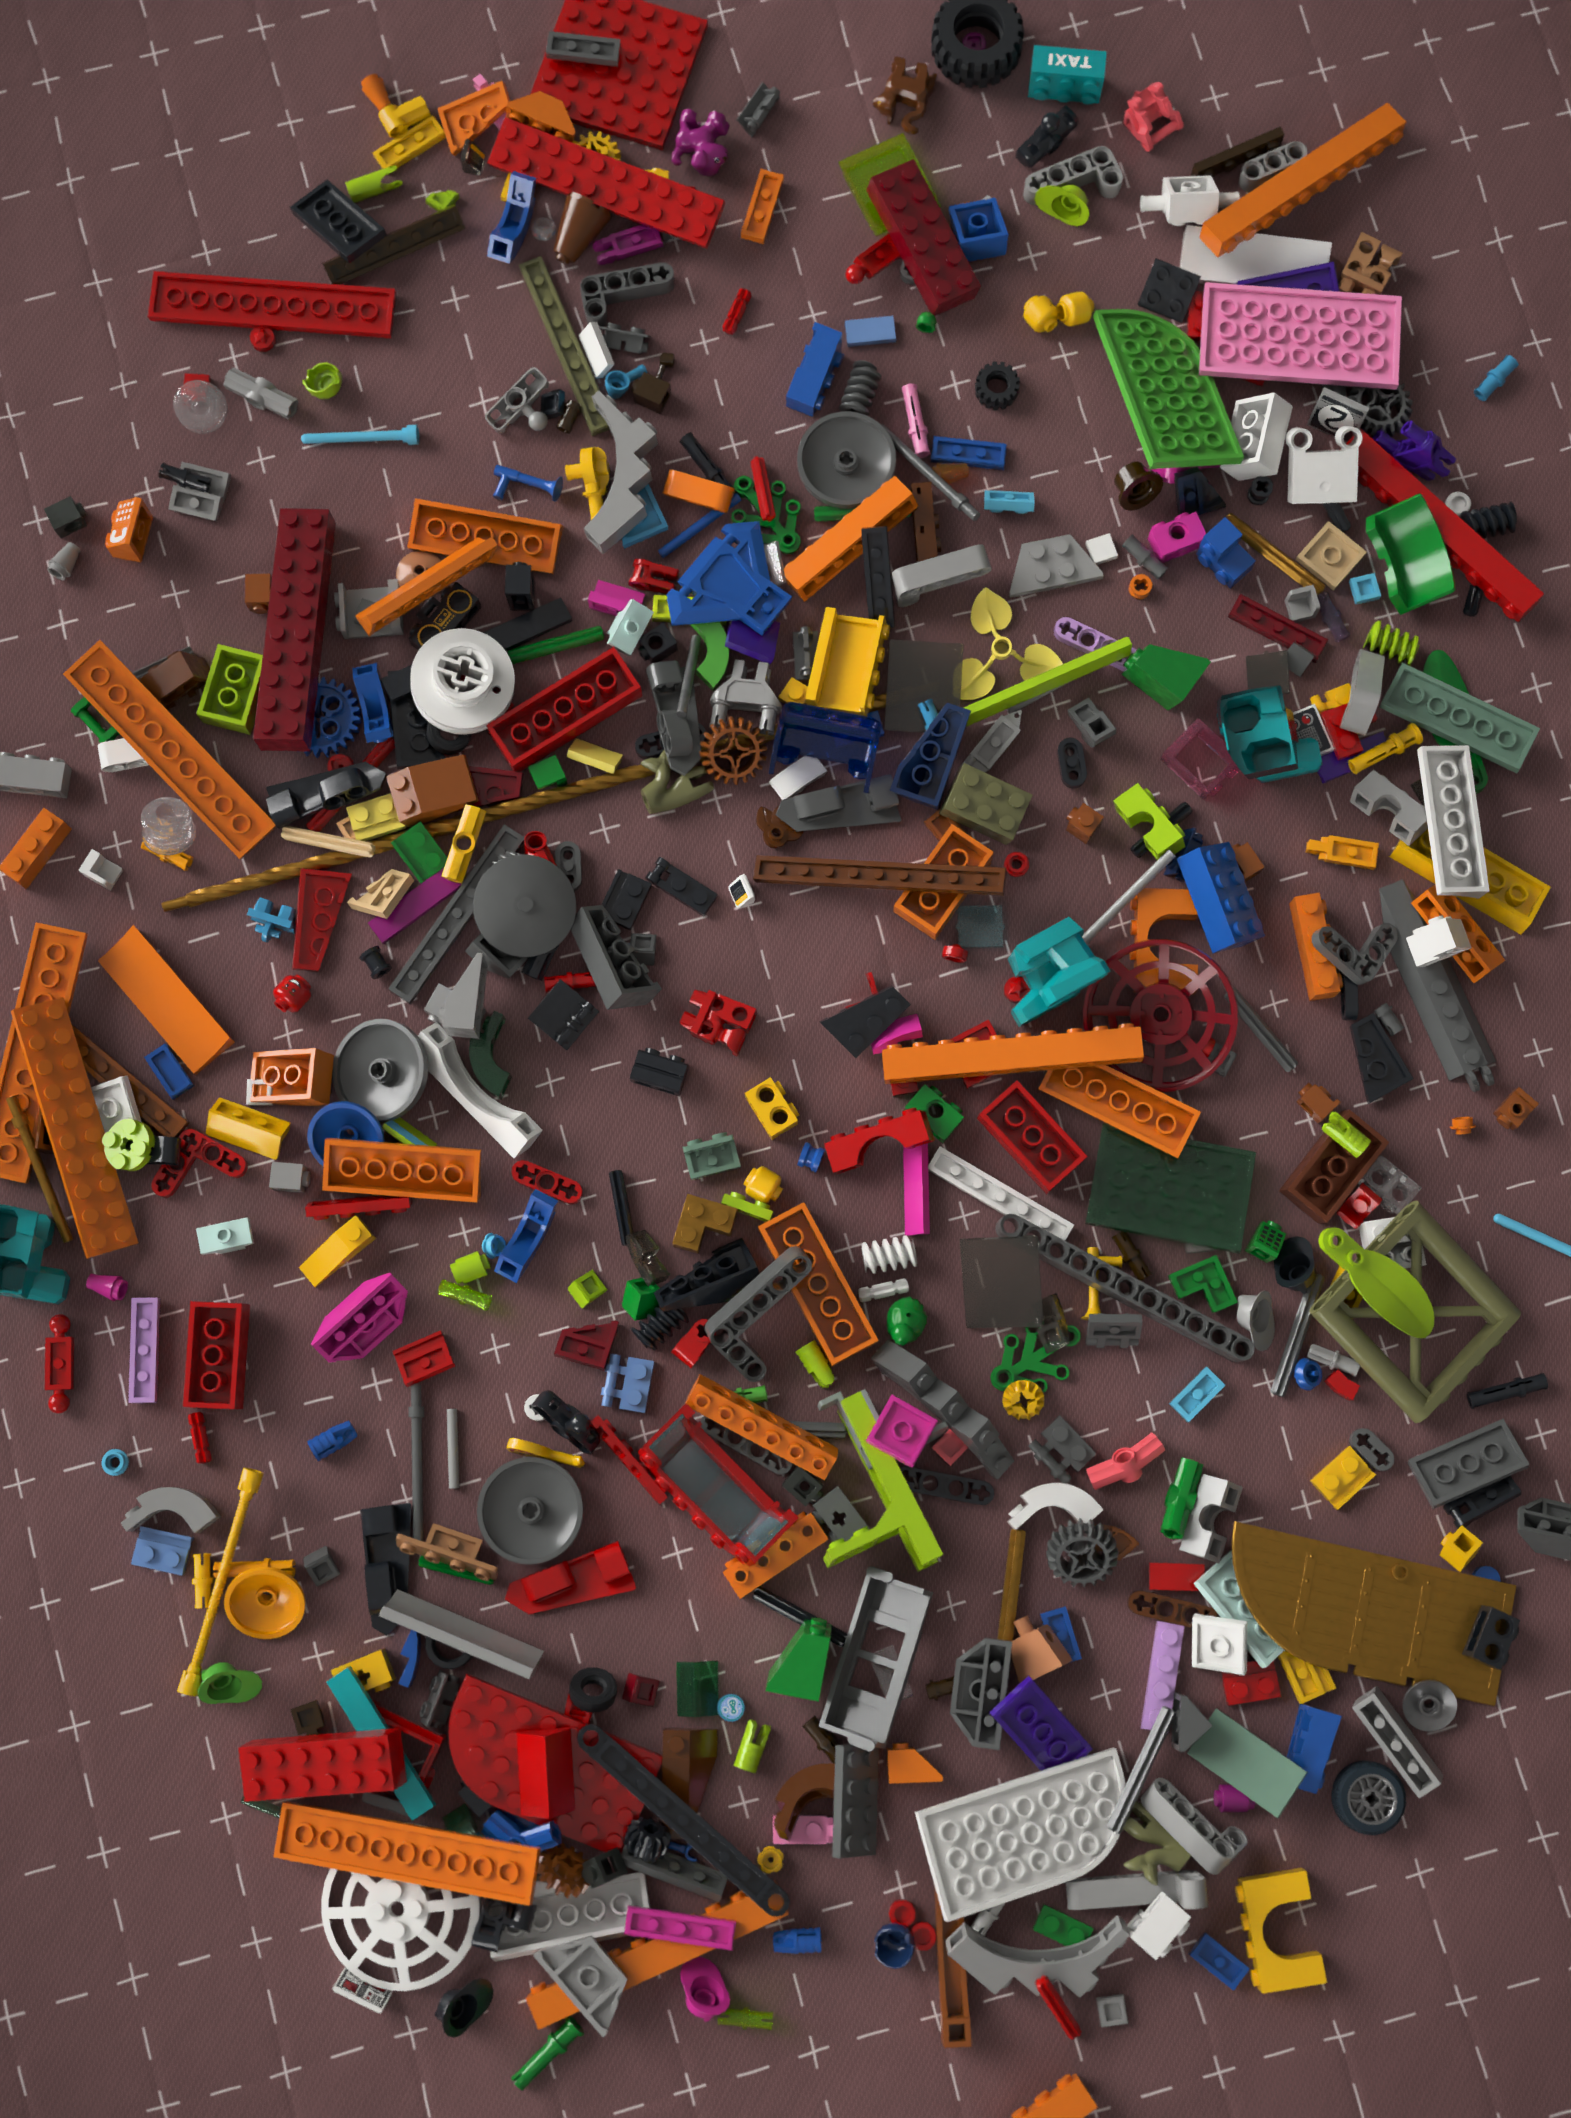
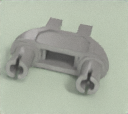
[709,660,782,735]

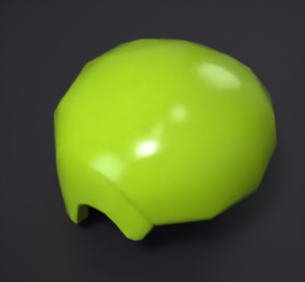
[303,362,342,399]

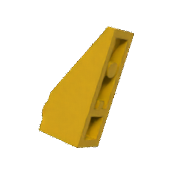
[299,1215,376,1288]

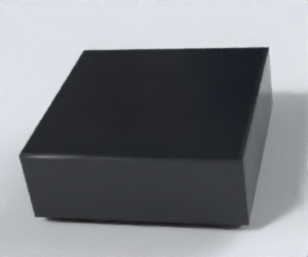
[540,389,565,420]

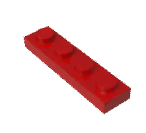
[305,1195,413,1220]

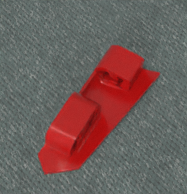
[505,1541,636,1615]

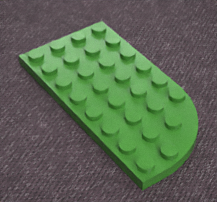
[1093,309,1244,469]

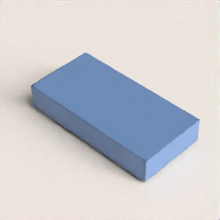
[845,316,896,347]

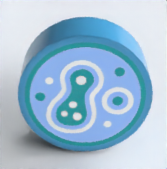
[717,1694,745,1722]

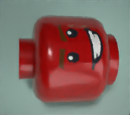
[273,975,311,1012]

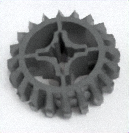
[1347,383,1413,438]
[1046,1518,1119,1588]

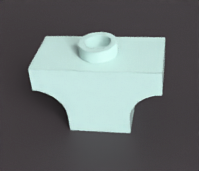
[607,599,654,656]
[196,1217,254,1255]

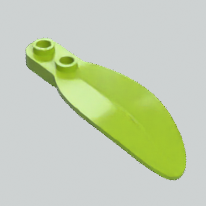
[1319,1227,1434,1338]

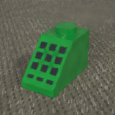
[1244,1220,1286,1263]

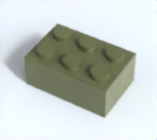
[939,763,1032,845]

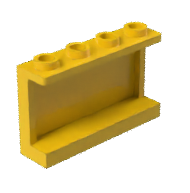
[805,607,890,717]

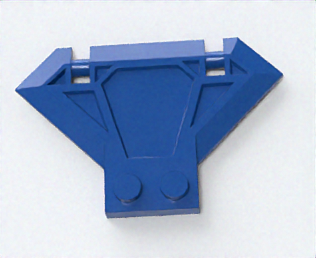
[666,521,792,636]

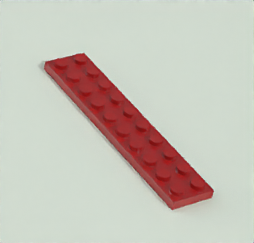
[487,117,726,249]
[148,271,396,338]

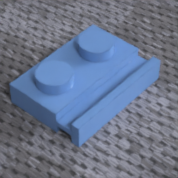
[131,1526,194,1576]

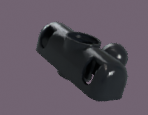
[1015,105,1078,168]
[531,1390,601,1454]

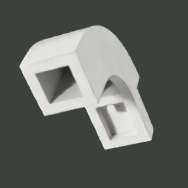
[1007,1483,1104,1530]

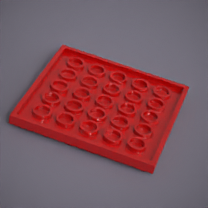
[530,0,708,151]

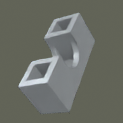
[1350,770,1428,846]
[1179,1474,1243,1563]

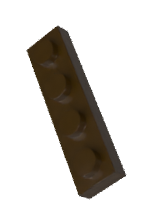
[1190,126,1285,178]

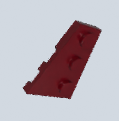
[454,766,523,812]

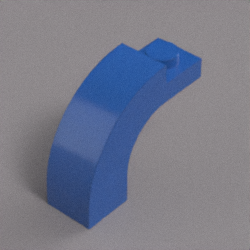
[487,171,537,264]
[352,663,394,743]
[494,1189,558,1283]

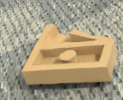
[347,869,414,919]

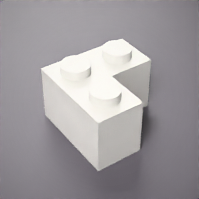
[1406,915,1472,967]
[1127,1891,1191,1960]

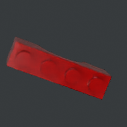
[824,1107,935,1174]

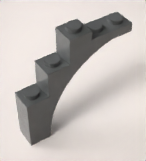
[871,1340,1015,1480]

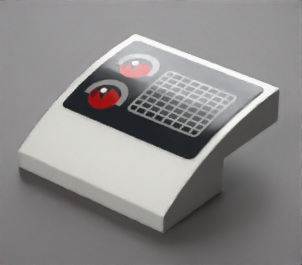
[1293,704,1334,756]

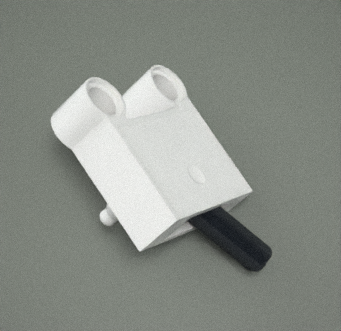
[1285,426,1363,533]

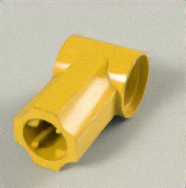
[378,96,431,138]

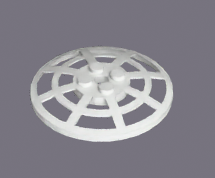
[322,1823,481,1991]

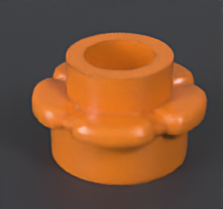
[1450,1117,1476,1134]

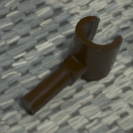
[656,352,675,379]

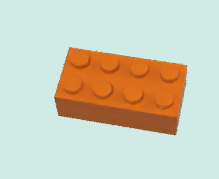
[894,824,994,940]

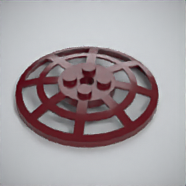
[1083,939,1239,1092]

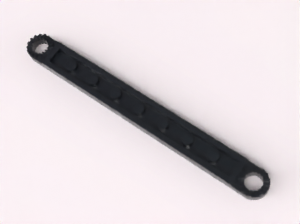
[577,1724,790,1917]

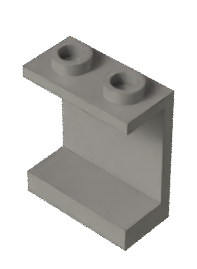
[334,579,404,639]

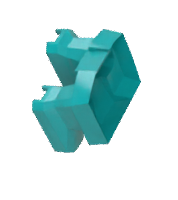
[1007,917,1111,1027]
[0,1204,71,1304]

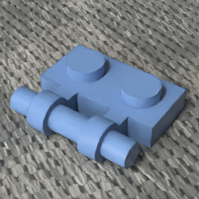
[601,1354,654,1413]

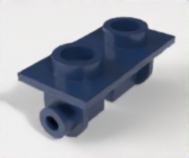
[1163,828,1204,882]

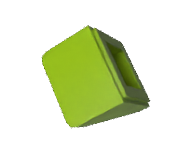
[568,1269,607,1308]

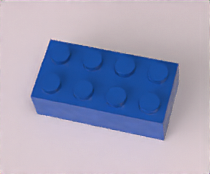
[1177,842,1265,954]

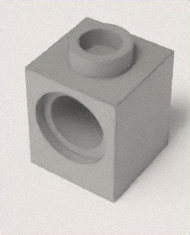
[269,1162,310,1193]

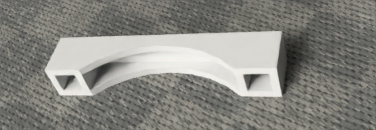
[418,1022,543,1158]

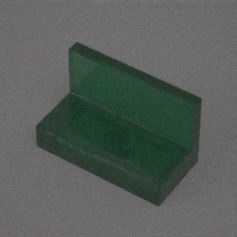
[676,1660,719,1717]

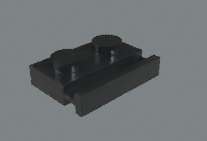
[601,869,652,930]

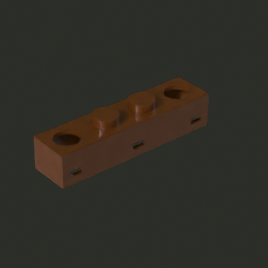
[911,482,941,563]

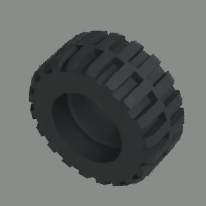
[931,0,1024,88]

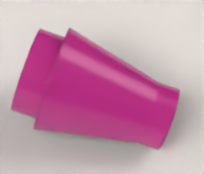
[86,1274,128,1301]

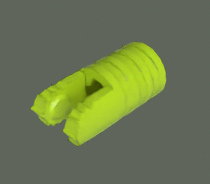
[1322,1112,1371,1158]
[795,1340,835,1389]
[733,1719,771,1773]

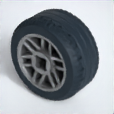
[1331,1760,1406,1835]

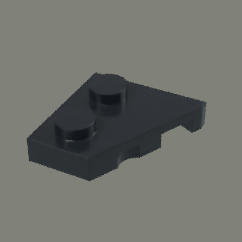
[1174,467,1226,515]

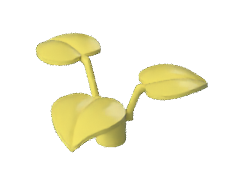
[952,587,1063,700]

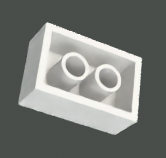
[1220,393,1293,481]

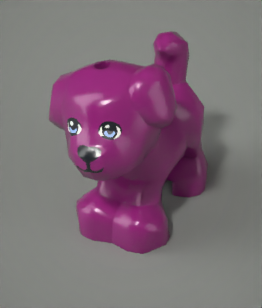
[671,109,730,177]

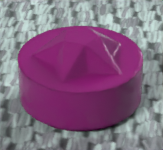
[962,32,986,50]

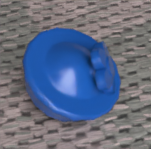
[1294,1358,1322,1390]

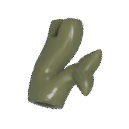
[641,750,715,814]
[1123,1801,1191,1886]

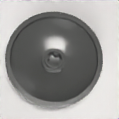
[797,412,896,509]
[473,855,576,958]
[332,1019,428,1122]
[477,1457,584,1564]

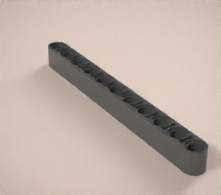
[995,1214,1255,1363]

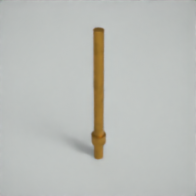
[6,1095,73,1243]

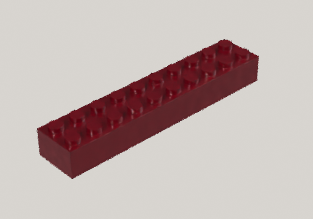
[253,508,336,752]

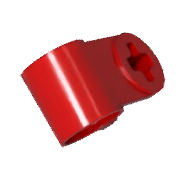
[671,1319,716,1369]

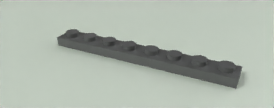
[388,824,525,1005]

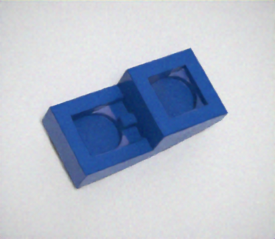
[398,1630,421,1688]

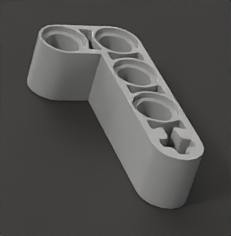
[1023,146,1123,205]
[891,545,992,607]
[1340,649,1385,736]
[1141,1778,1248,1875]

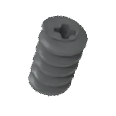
[839,360,882,416]

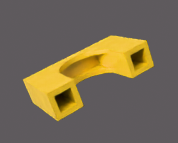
[1235,1868,1327,1994]

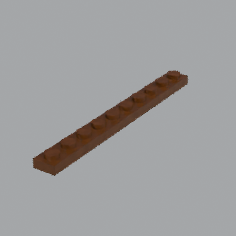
[753,855,1007,896]

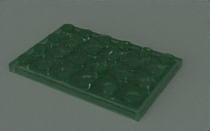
[1085,1123,1256,1254]

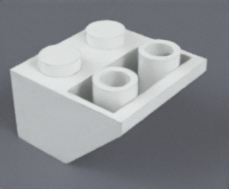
[1359,1217,1426,1269]

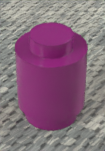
[1214,1784,1255,1812]

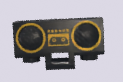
[409,582,481,651]

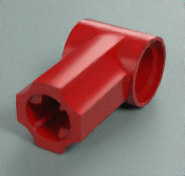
[524,831,557,866]

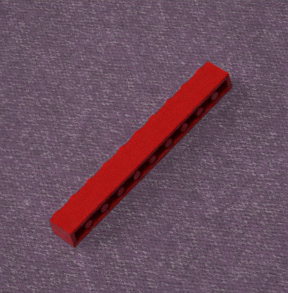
[1340,429,1544,622]

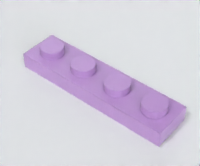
[128,1298,160,1403]
[1140,1621,1184,1732]

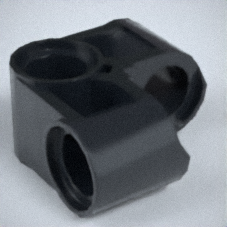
[471,1898,537,1953]

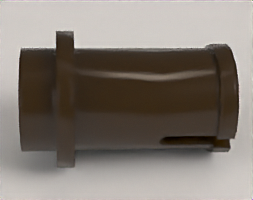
[556,400,581,434]
[925,1676,954,1701]

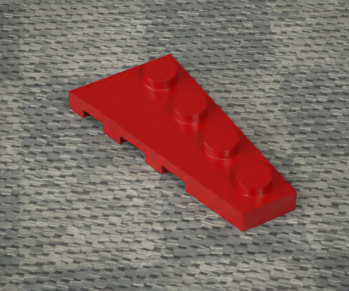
[292,868,352,972]
[590,1415,668,1505]

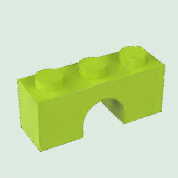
[1113,783,1185,860]

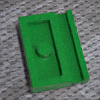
[391,821,447,883]

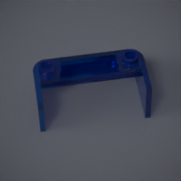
[769,702,882,793]

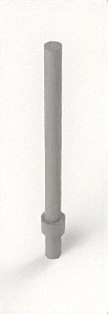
[1082,849,1176,947]

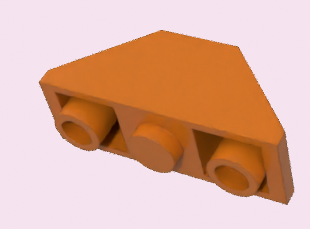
[506,91,575,142]

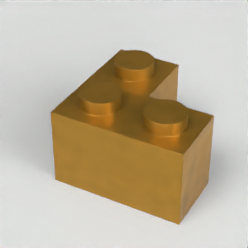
[672,1194,738,1254]

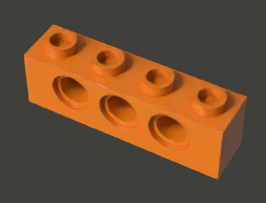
[1411,884,1506,983]

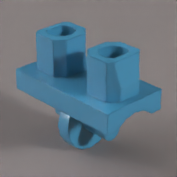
[247,898,296,943]

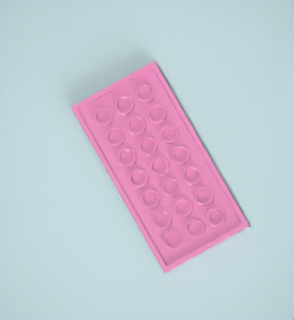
[1199,282,1402,390]

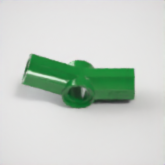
[1160,1457,1204,1540]

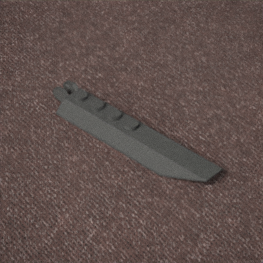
[1379,879,1496,1092]

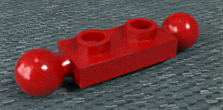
[845,234,901,284]
[45,1314,74,1414]

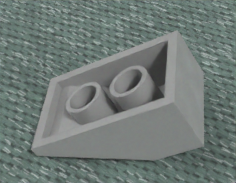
[439,953,488,1039]

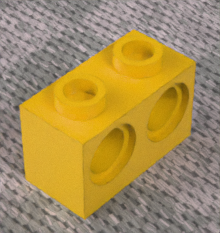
[744,1077,799,1140]

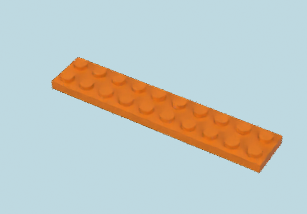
[63,640,276,860]
[0,922,88,1184]
[11,997,138,1259]
[274,1801,541,1905]

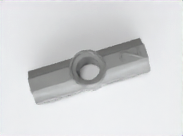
[223,367,299,420]

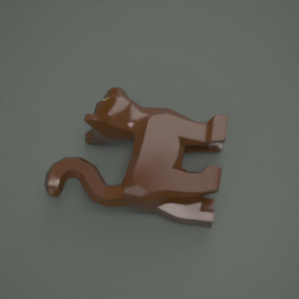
[873,56,937,135]

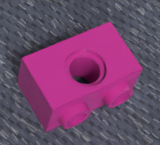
[1148,512,1206,563]

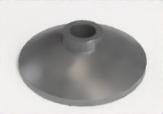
[1402,1680,1457,1731]

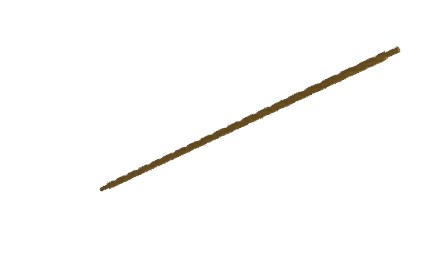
[162,681,938,912]

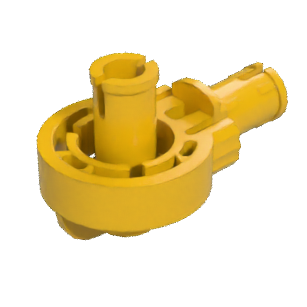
[565,447,610,520]

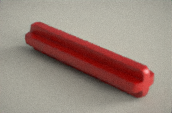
[750,456,776,522]
[1035,1975,1082,2040]

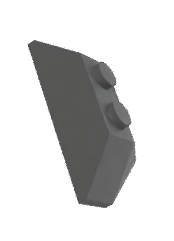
[1517,1497,1571,1560]
[950,1638,1012,1750]

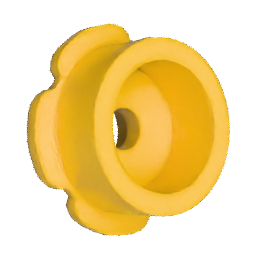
[757,1846,784,1874]

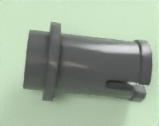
[1374,1002,1405,1036]

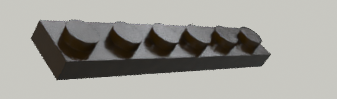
[322,204,466,285]

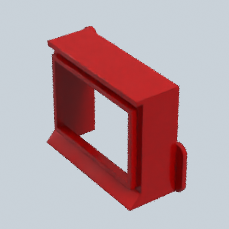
[372,1700,447,1790]

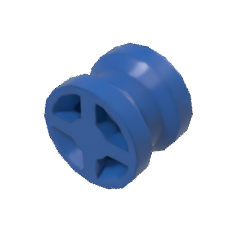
[797,1142,825,1173]

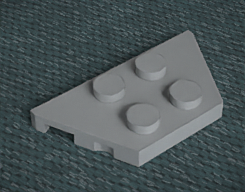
[1009,534,1104,598]
[533,1935,628,2037]

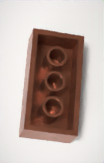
[1279,1109,1389,1224]

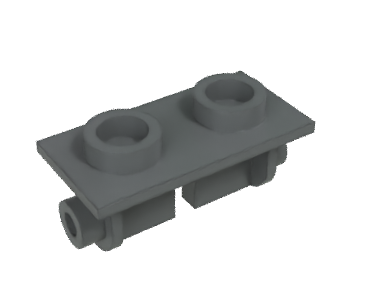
[736,82,780,137]
[600,323,651,354]
[793,627,818,680]
[420,1670,460,1729]

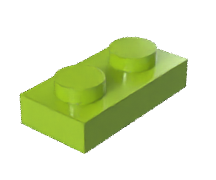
[721,1192,773,1222]

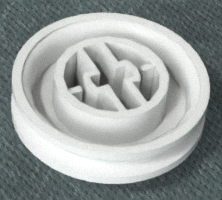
[411,628,515,735]

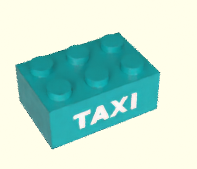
[1028,45,1107,105]

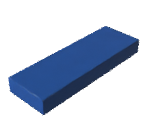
[931,436,1007,470]

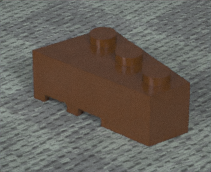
[138,651,210,710]

